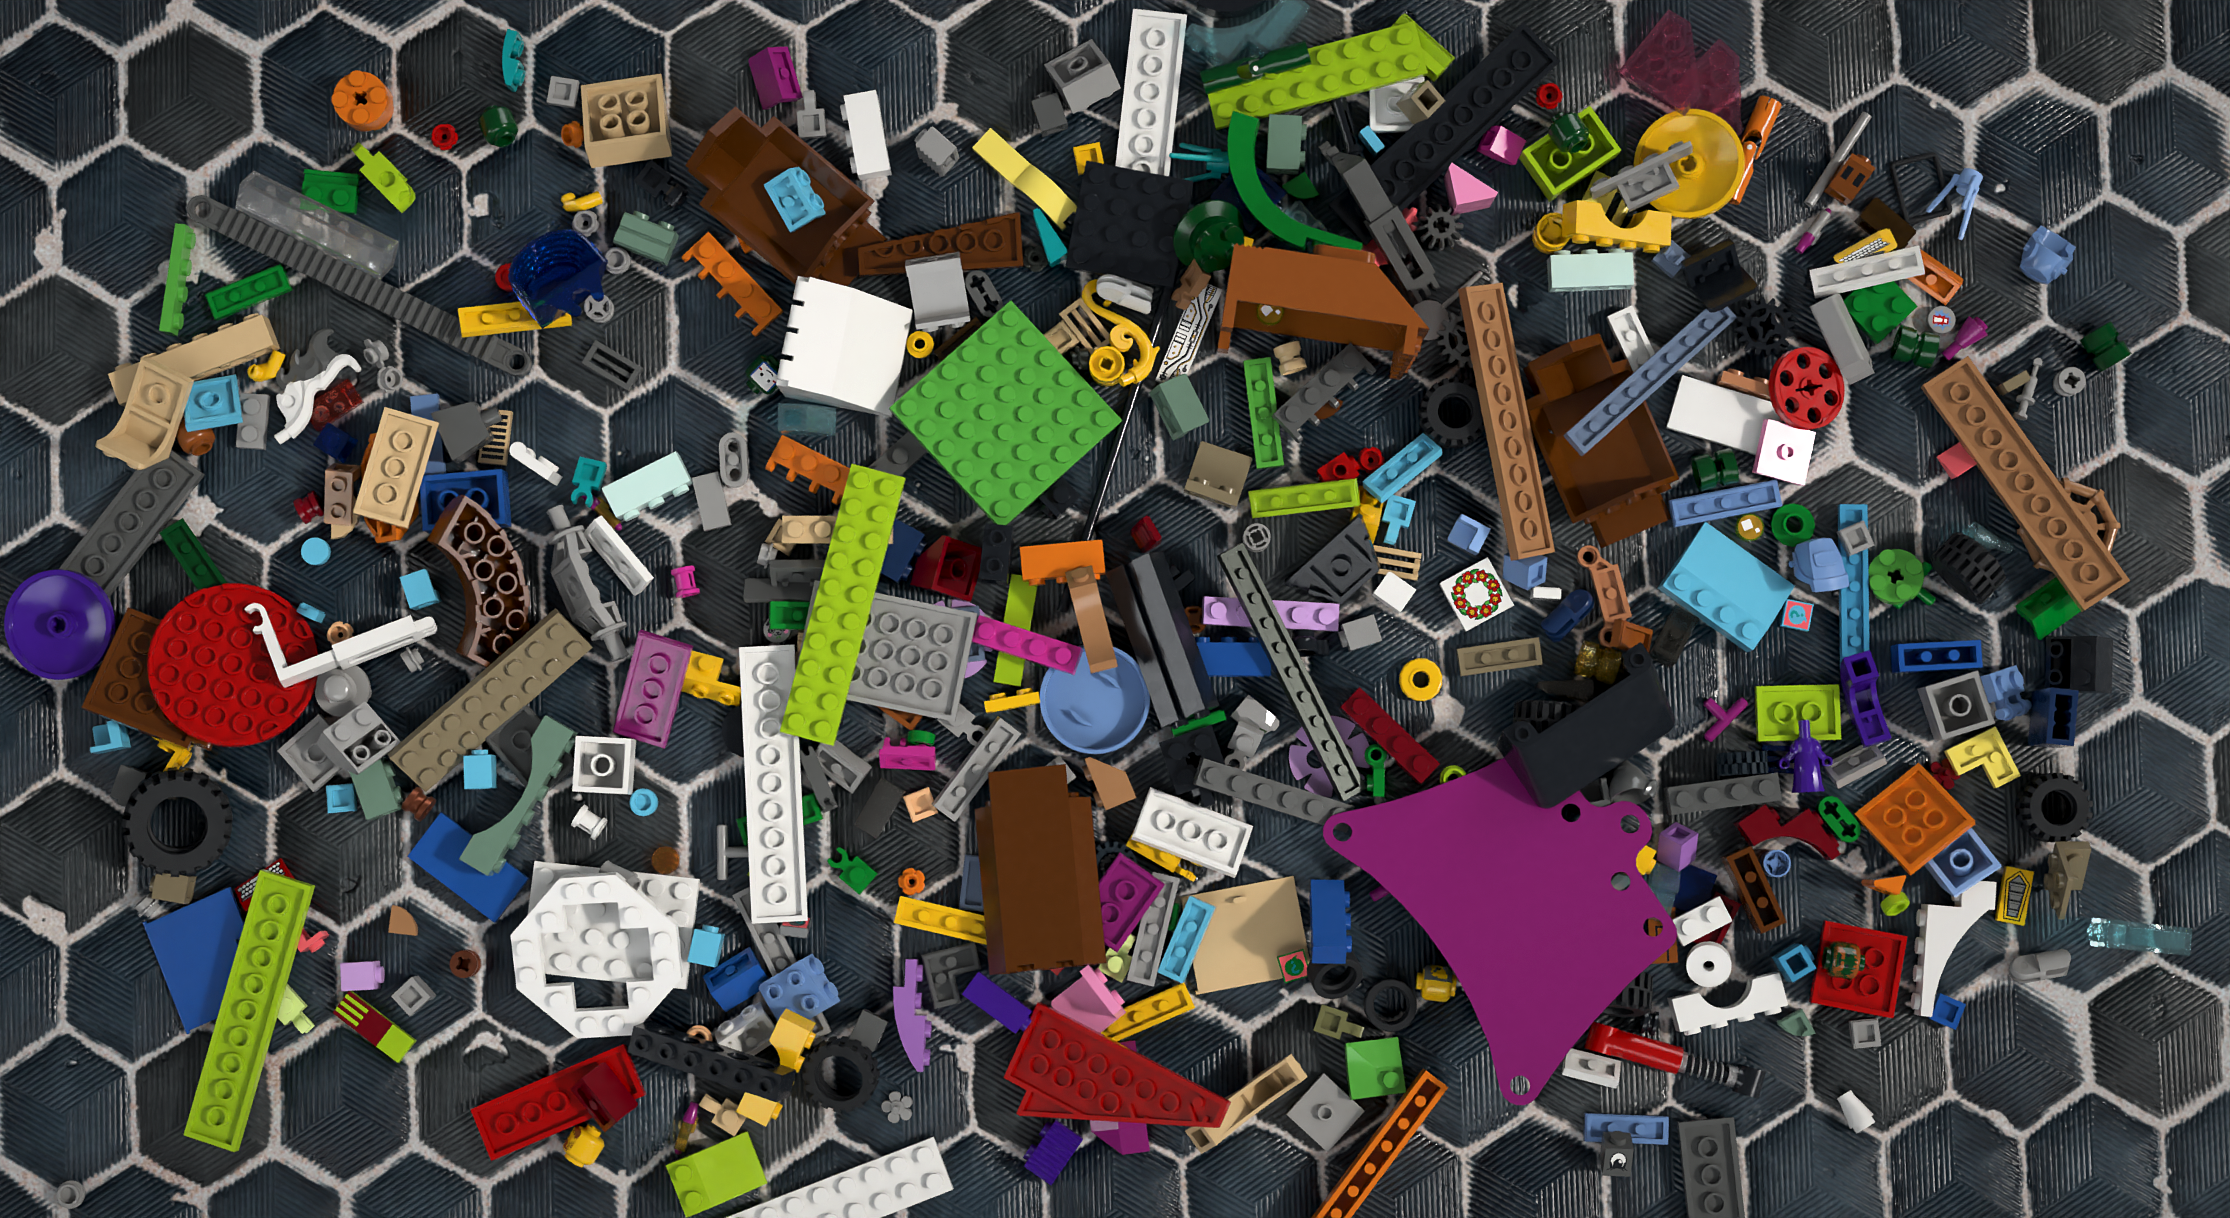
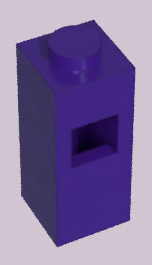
[962,971,1033,1034]

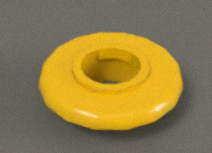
[1399,658,1442,701]

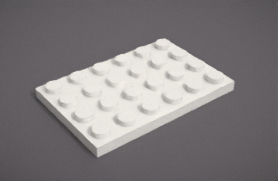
[528,861,700,989]

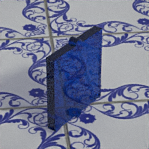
[1656,864,1718,912]

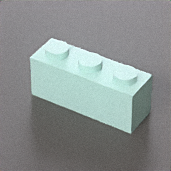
[1547,248,1634,292]
[602,451,693,521]

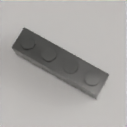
[1663,773,1782,815]

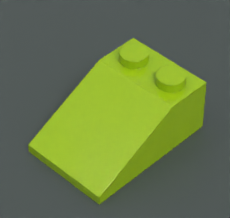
[666,1131,768,1218]

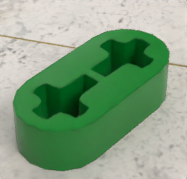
[1816,796,1861,842]

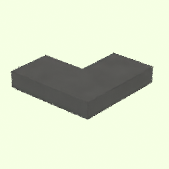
[921,942,982,1009]

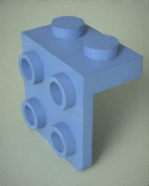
[759,953,840,1021]

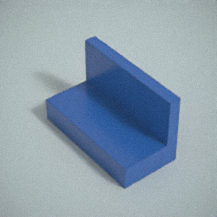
[703,947,770,1012]

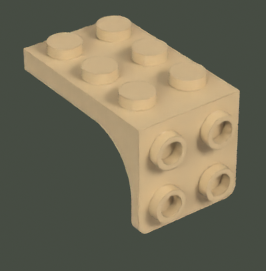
[95,357,194,470]

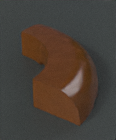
[427,495,530,668]

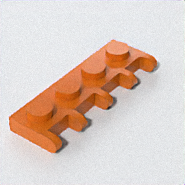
[681,232,783,337]
[766,435,850,505]

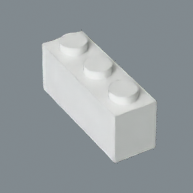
[840,90,892,181]

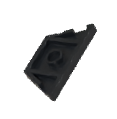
[1284,513,1380,605]

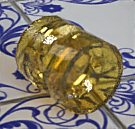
[1574,640,1622,685]

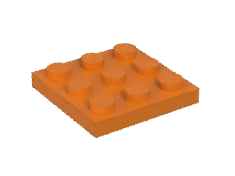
[1854,763,1975,876]

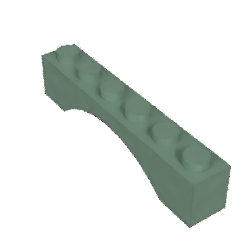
[459,715,578,876]

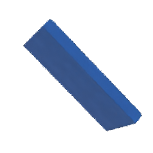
[407,812,530,923]

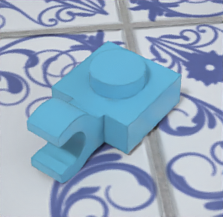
[1381,495,1416,546]

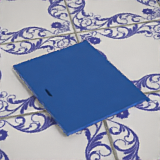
[143,887,245,1034]

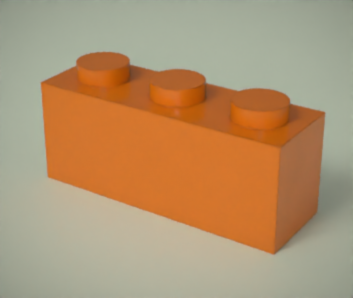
[1020,540,1105,586]

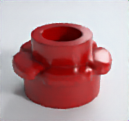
[1536,83,1563,110]
[431,124,458,150]
[1357,447,1384,474]

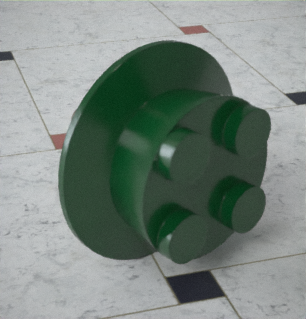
[1173,200,1244,273]

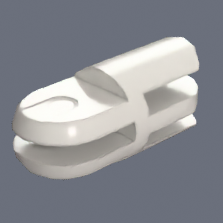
[1096,274,1154,314]

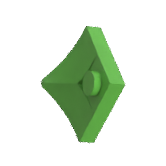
[1345,1037,1406,1100]

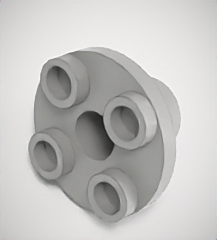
[315,665,372,717]

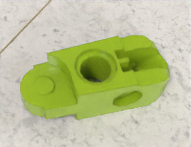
[351,142,416,213]

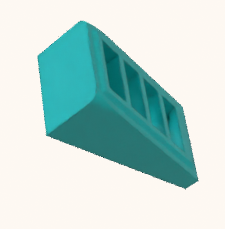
[1033,208,1068,268]

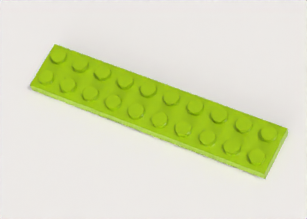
[780,464,906,746]
[184,869,315,1152]

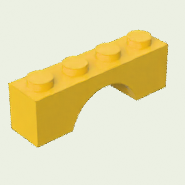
[1562,200,1672,253]
[736,1008,816,1127]

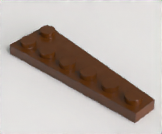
[858,212,1023,277]

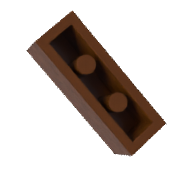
[1720,846,1787,934]

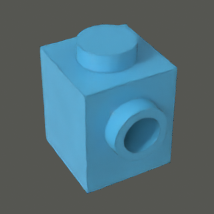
[1772,943,1816,983]

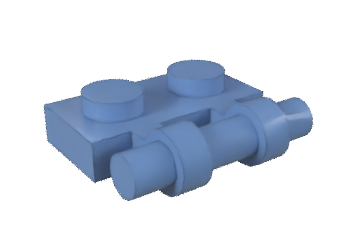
[1980,665,2032,721]

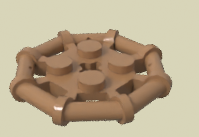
[2017,477,2121,572]

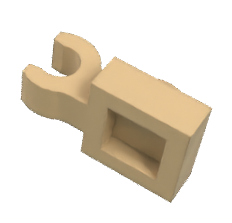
[699,1094,747,1137]

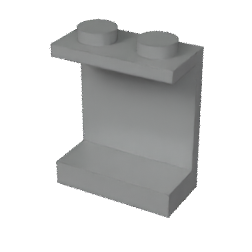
[905,252,970,332]

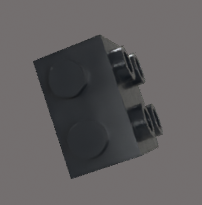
[1681,238,1758,313]

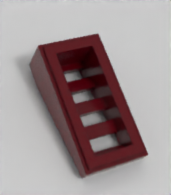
[1130,515,1162,553]

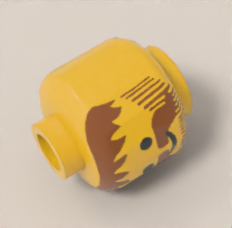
[563,1124,604,1167]

